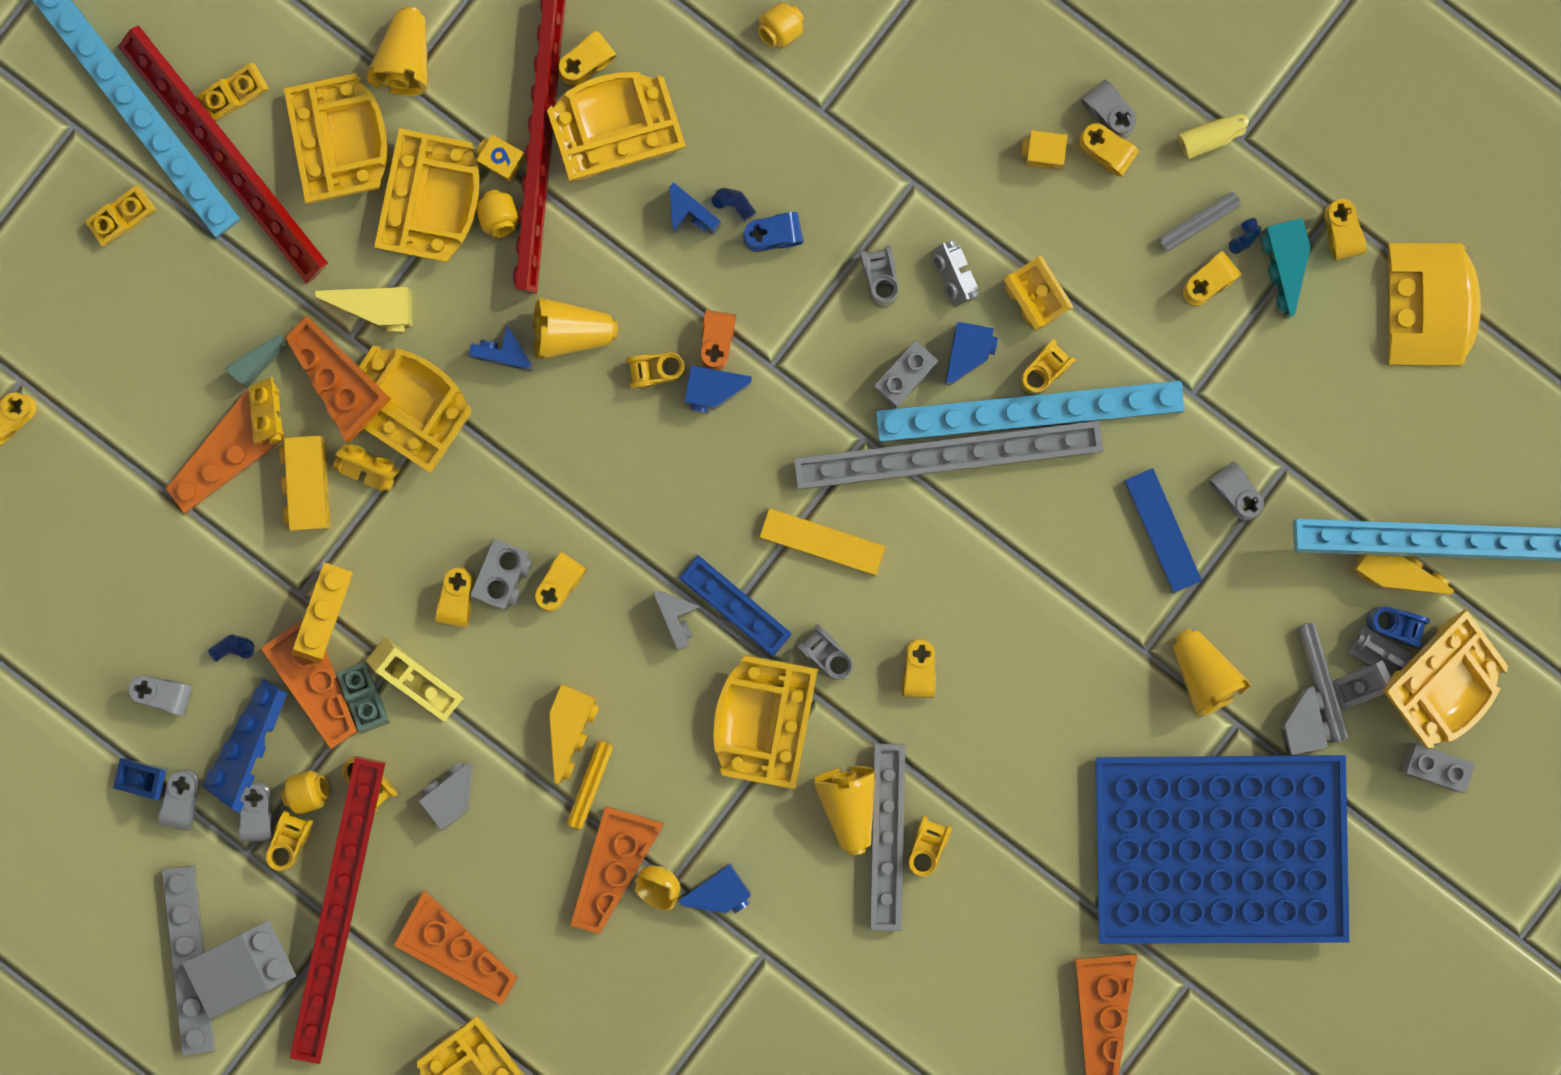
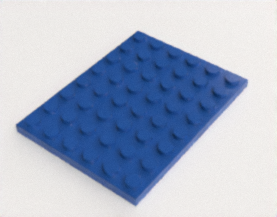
[1096,755,1350,944]

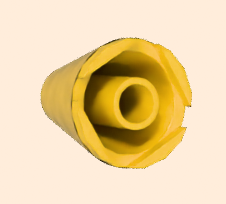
[366,7,428,96]
[533,297,618,359]
[1173,629,1251,718]
[814,766,876,855]

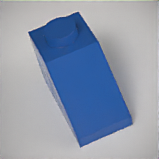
[945,322,998,386]
[684,366,752,414]
[679,863,751,914]

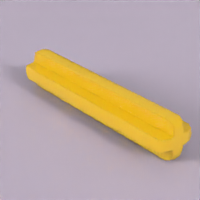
[567,741,613,829]

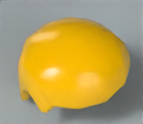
[634,865,681,911]

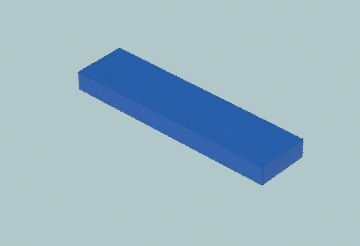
[1124,468,1202,593]
[679,555,792,657]

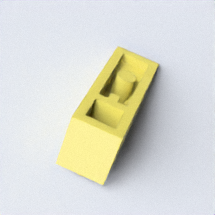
[315,287,413,333]
[366,637,463,722]

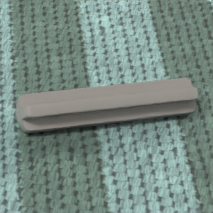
[1158,192,1241,252]

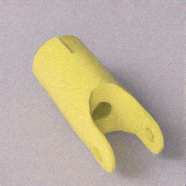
[1178,114,1249,160]

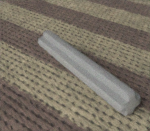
[1298,623,1348,743]

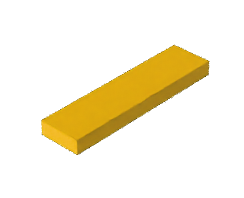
[760,508,886,576]

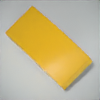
[197,63,270,121]
[85,185,157,246]

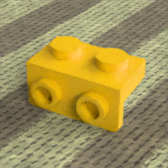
[1004,255,1074,330]

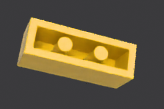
[279,436,331,532]
[291,562,353,664]

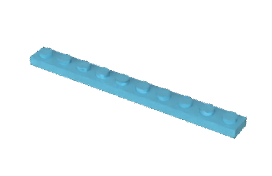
[33,0,241,238]
[876,381,1185,442]
[1293,519,1561,561]

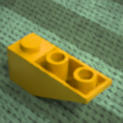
[1351,555,1455,595]
[549,684,600,784]

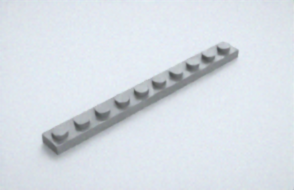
[794,421,1103,490]

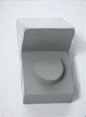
[654,590,700,650]
[1332,660,1391,710]

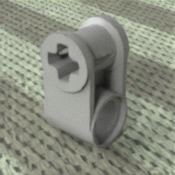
[1081,79,1136,139]
[860,245,898,307]
[1209,461,1264,521]
[797,624,853,680]
[129,676,192,716]
[158,769,200,831]
[239,782,274,842]

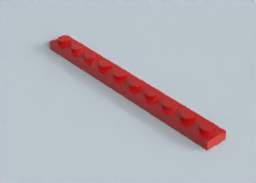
[513,0,566,294]
[118,25,328,284]
[290,756,386,1064]

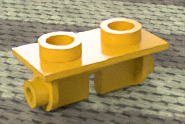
[248,377,284,445]
[333,444,401,492]

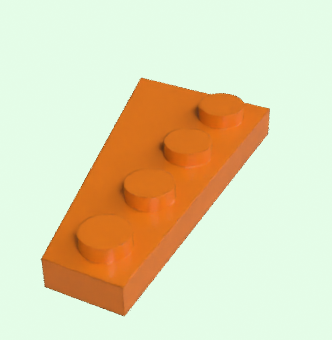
[285,315,391,443]
[166,391,284,514]
[261,619,357,750]
[570,806,665,934]
[394,890,518,1005]
[1075,953,1138,1075]

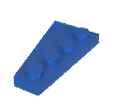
[202,679,287,813]

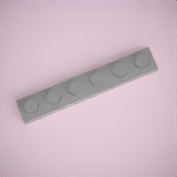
[870,744,906,931]
[162,866,216,1055]

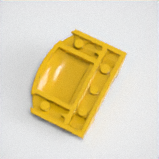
[547,72,686,181]
[284,73,387,204]
[374,128,480,263]
[1388,243,1481,366]
[359,346,472,473]
[1384,610,1508,748]
[713,655,818,789]
[417,1015,525,1075]

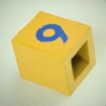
[476,134,525,184]

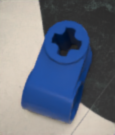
[743,212,804,252]
[1366,607,1430,649]

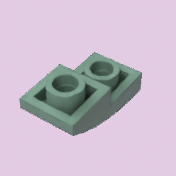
[337,662,390,734]

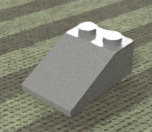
[182,921,296,1020]

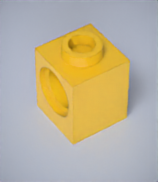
[1021,130,1068,170]

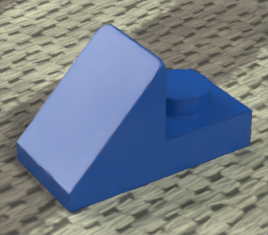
[669,182,721,235]
[469,326,533,371]
[113,758,168,801]

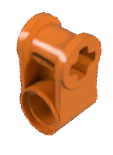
[701,310,736,370]

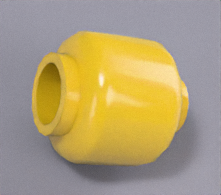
[758,2,804,49]
[476,190,519,238]
[281,770,330,814]

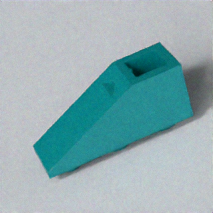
[1260,218,1311,319]

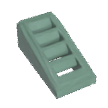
[225,335,288,387]

